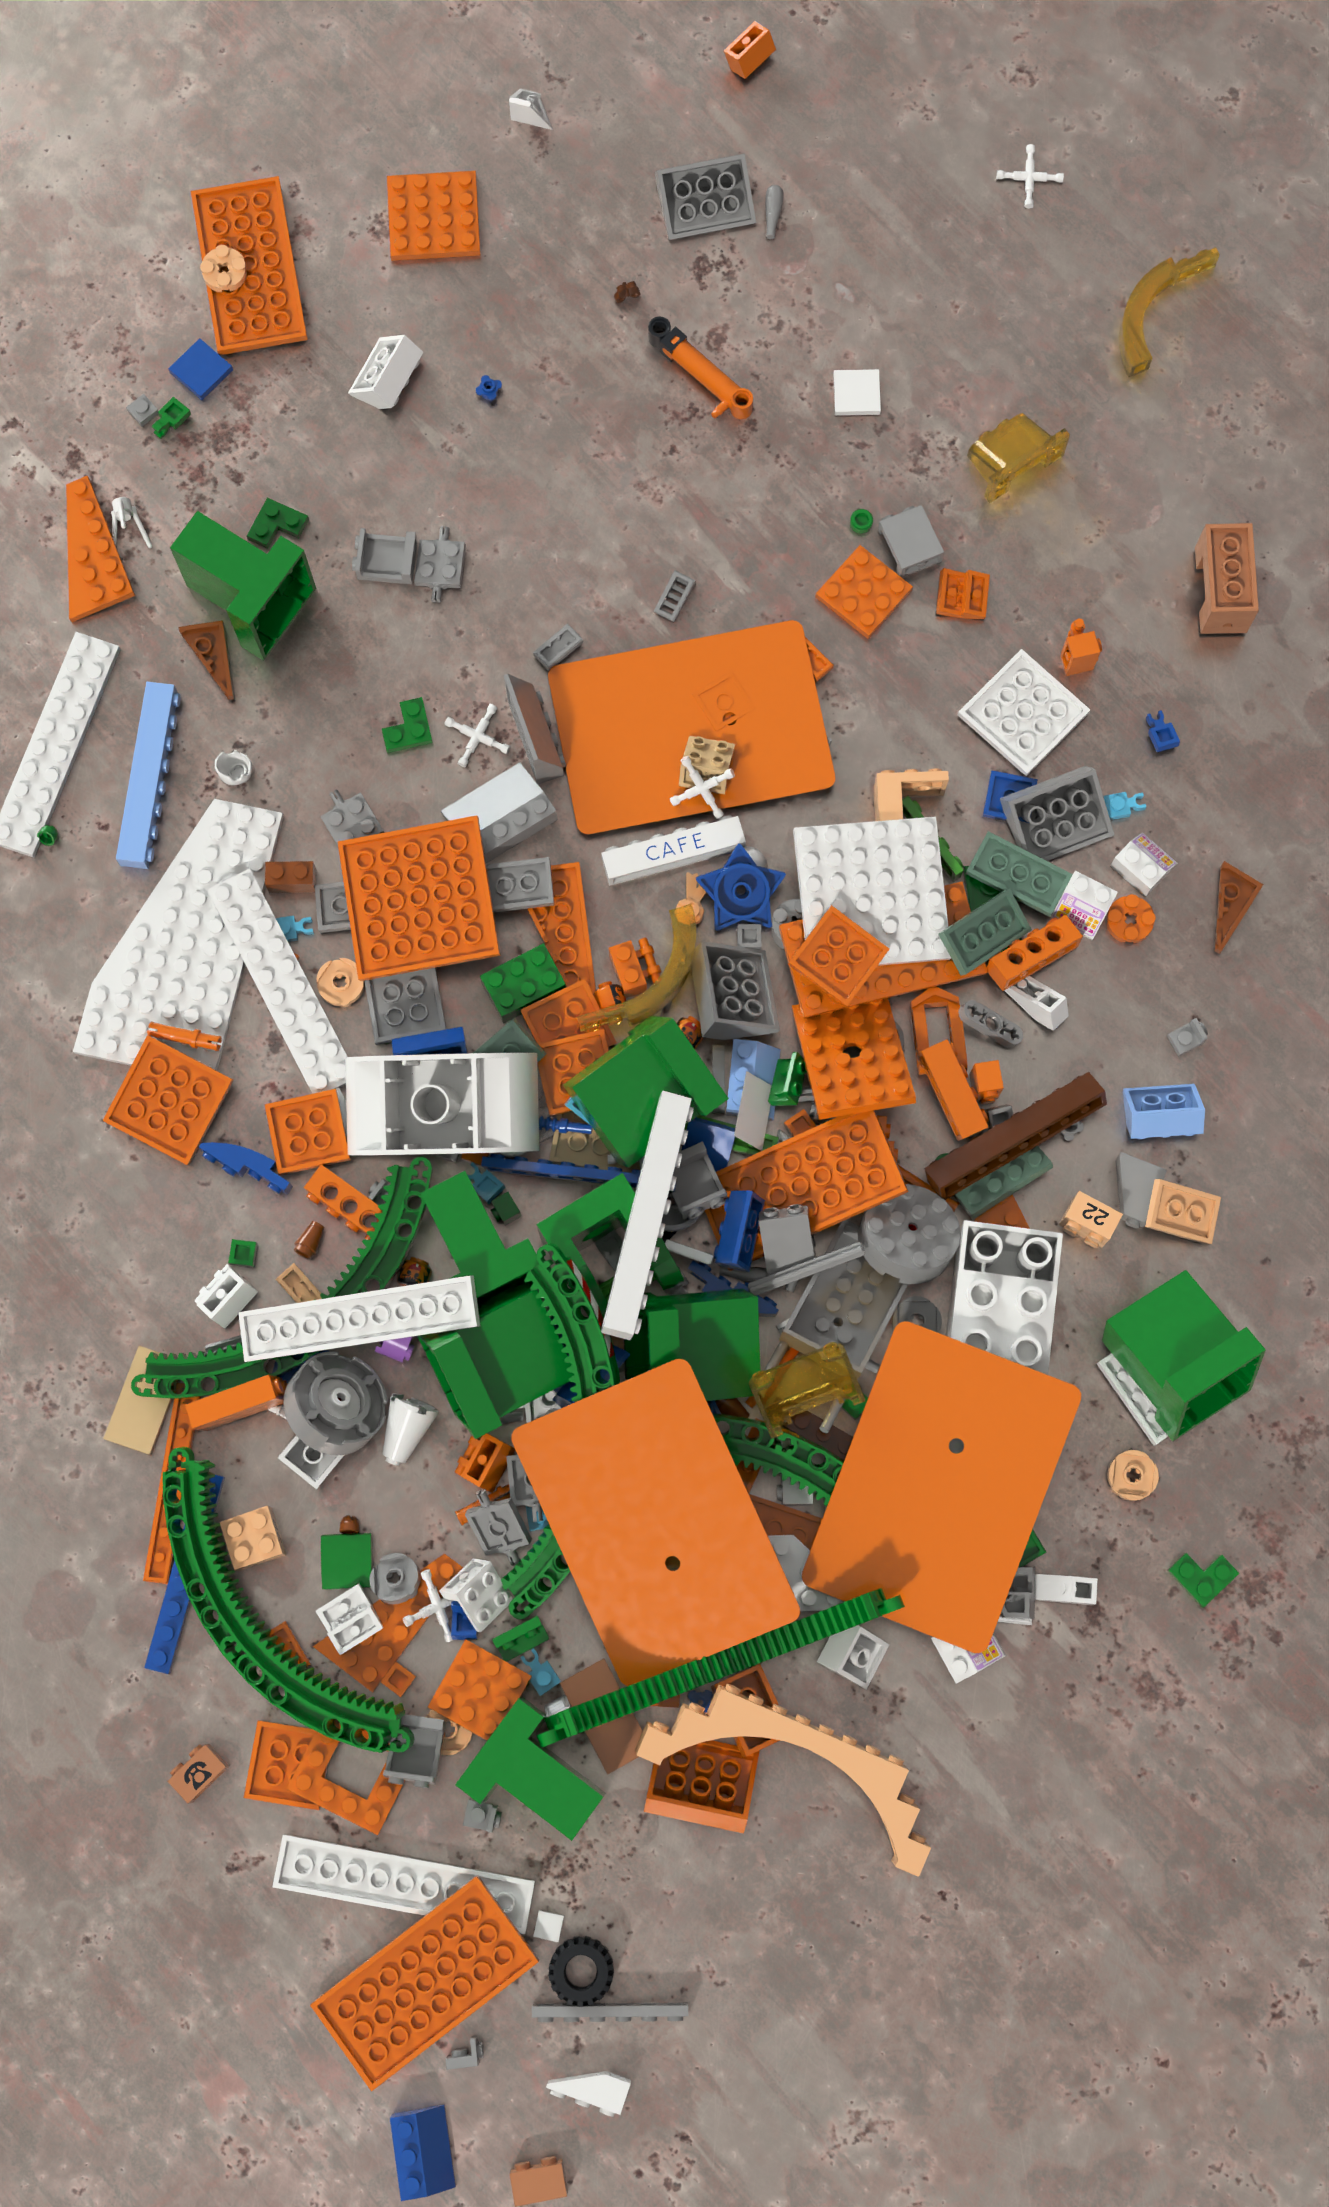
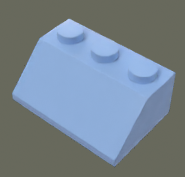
[726,1039,781,1120]
[1123,1084,1205,1139]

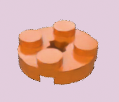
[1107,894,1156,943]

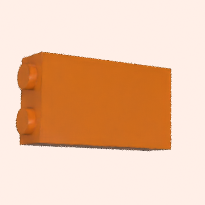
[185,1374,287,1431]

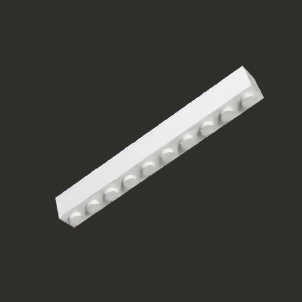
[601,1091,694,1340]

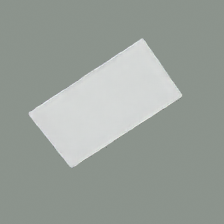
[734,1071,772,1151]

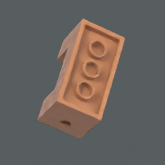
[1195,523,1259,634]

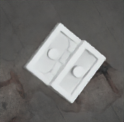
[316,1583,384,1655]

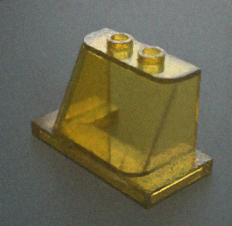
[967,413,1070,503]

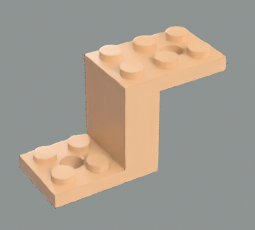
[873,768,949,821]

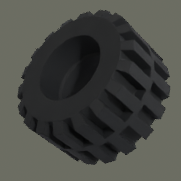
[548,1936,614,2007]

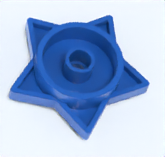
[696,843,786,931]

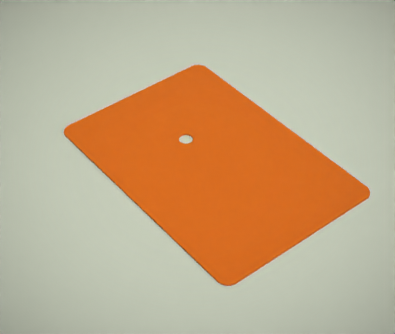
[548,620,835,834]
[802,1321,1081,1653]
[511,1359,800,1686]

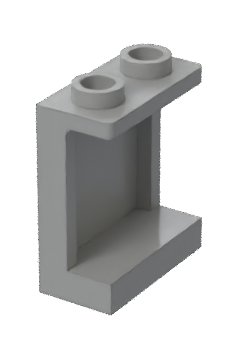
[878,505,944,577]
[352,528,418,584]
[670,1141,728,1219]
[759,1204,816,1275]
[383,1714,445,1788]

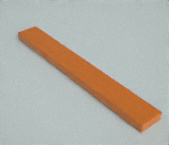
[143,1383,201,1584]

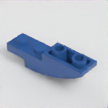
[199,1142,293,1195]
[687,1260,779,1317]

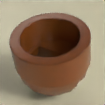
[339,1515,360,1534]

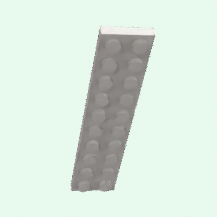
[315,857,555,933]

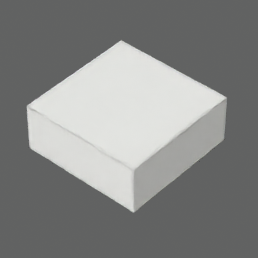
[533,1910,564,1942]

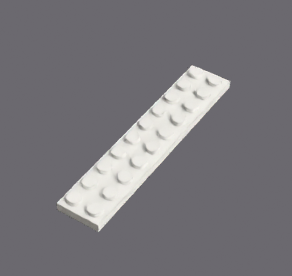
[0,632,121,858]
[207,868,348,1094]
[238,1276,480,1362]
[272,1834,535,1934]

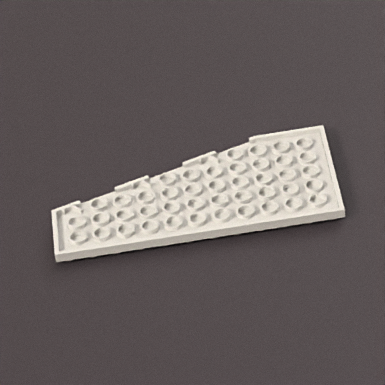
[73,799,284,1071]

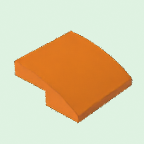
[936,568,990,619]

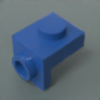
[451,1601,478,1640]

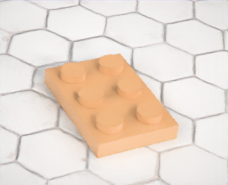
[1145,1179,1221,1244]

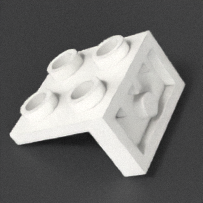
[439,1558,513,1632]

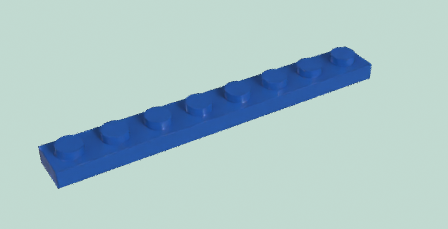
[481,1154,676,1192]
[144,1475,225,1674]

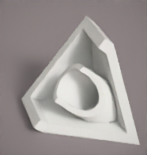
[509,89,553,130]

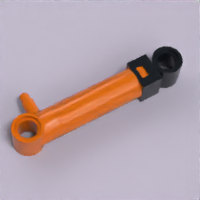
[648,316,753,419]

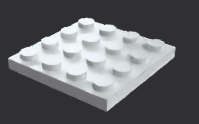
[958,649,1090,776]

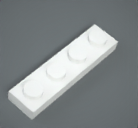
[1096,1353,1168,1446]

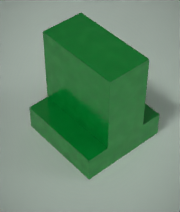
[170,511,316,661]
[563,1016,729,1168]
[420,1171,539,1304]
[1102,1270,1266,1441]
[417,1281,574,1439]
[624,1288,761,1401]
[455,1698,606,1841]

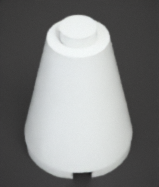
[382,1393,439,1466]

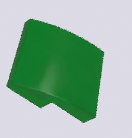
[321,1533,373,1589]

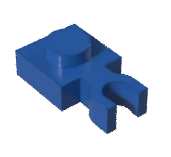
[1146,710,1180,752]

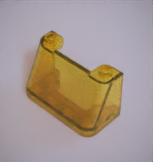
[749,1342,866,1439]

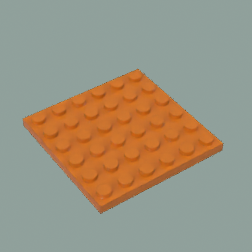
[337,815,501,981]

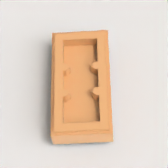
[276,1263,322,1303]

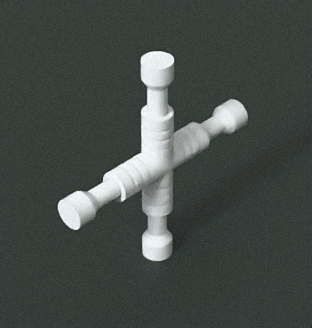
[996,144,1064,209]
[445,704,511,768]
[670,756,735,819]
[403,1569,454,1642]

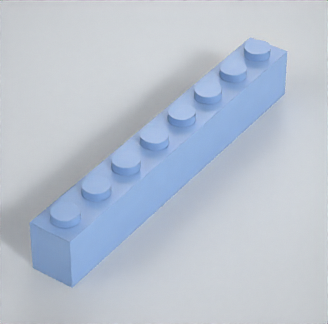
[116,681,181,869]

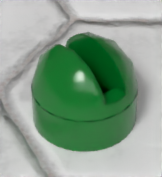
[37,825,58,846]

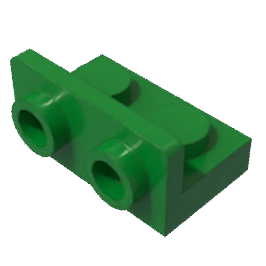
[768,1052,807,1106]
[492,1616,549,1662]

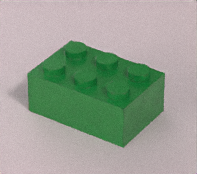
[480,943,566,1024]

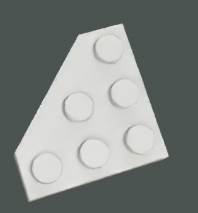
[768,1535,845,1612]

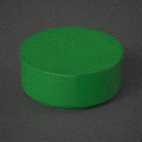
[850,509,873,534]

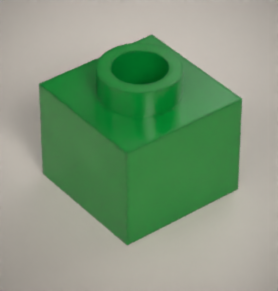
[490,1192,522,1226]

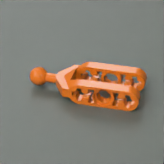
[910,986,967,1075]

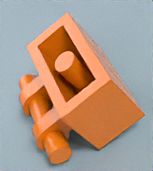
[1060,618,1102,676]
[608,938,662,998]
[455,1433,515,1493]

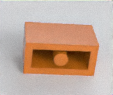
[724,21,776,79]
[969,1060,1004,1105]

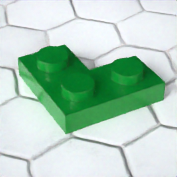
[247,498,309,549]
[382,697,433,753]
[1167,1553,1240,1608]

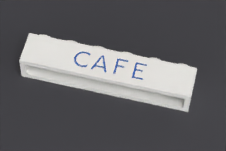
[601,815,746,886]

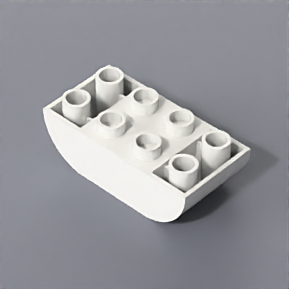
[345,1053,539,1155]
[946,1220,1063,1375]

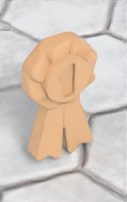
[674,872,707,927]

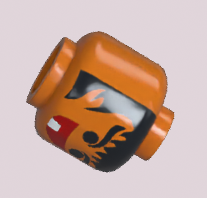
[593,981,627,1019]
[677,1016,704,1049]
[397,1257,432,1286]

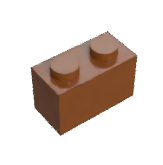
[265,861,317,893]

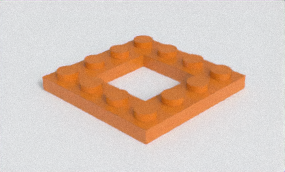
[287,1719,405,1836]

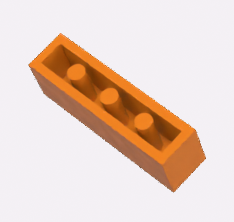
[917,1039,989,1141]

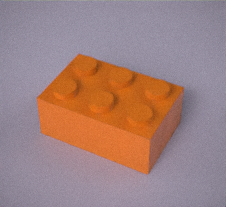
[711,1663,780,1757]

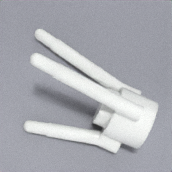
[111,497,152,548]

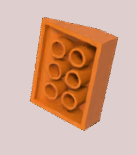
[644,1740,760,1834]

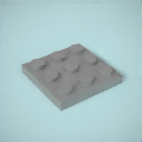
[365,968,446,1045]

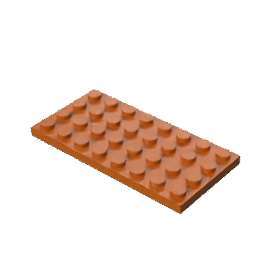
[191,176,308,355]
[779,881,988,1018]
[705,1110,909,1271]
[310,1875,539,2092]

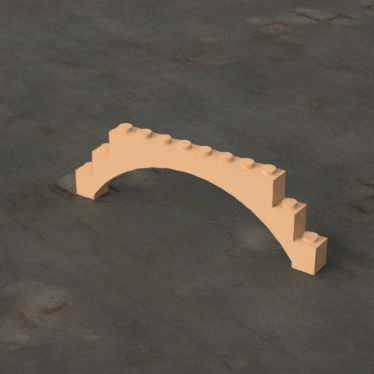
[635,1684,931,1877]

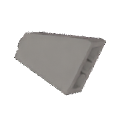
[1116,1152,1167,1228]

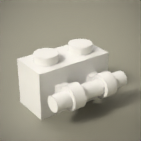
[194,1264,258,1329]

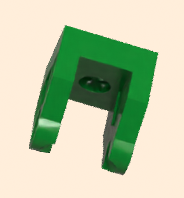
[536,1173,684,1318]

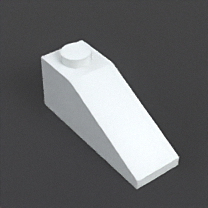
[1004,976,1069,1031]

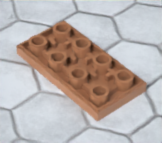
[560,1658,643,1774]

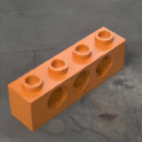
[987,915,1083,991]
[303,1164,383,1240]

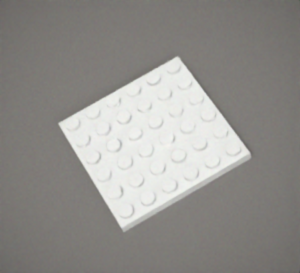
[793,817,951,966]

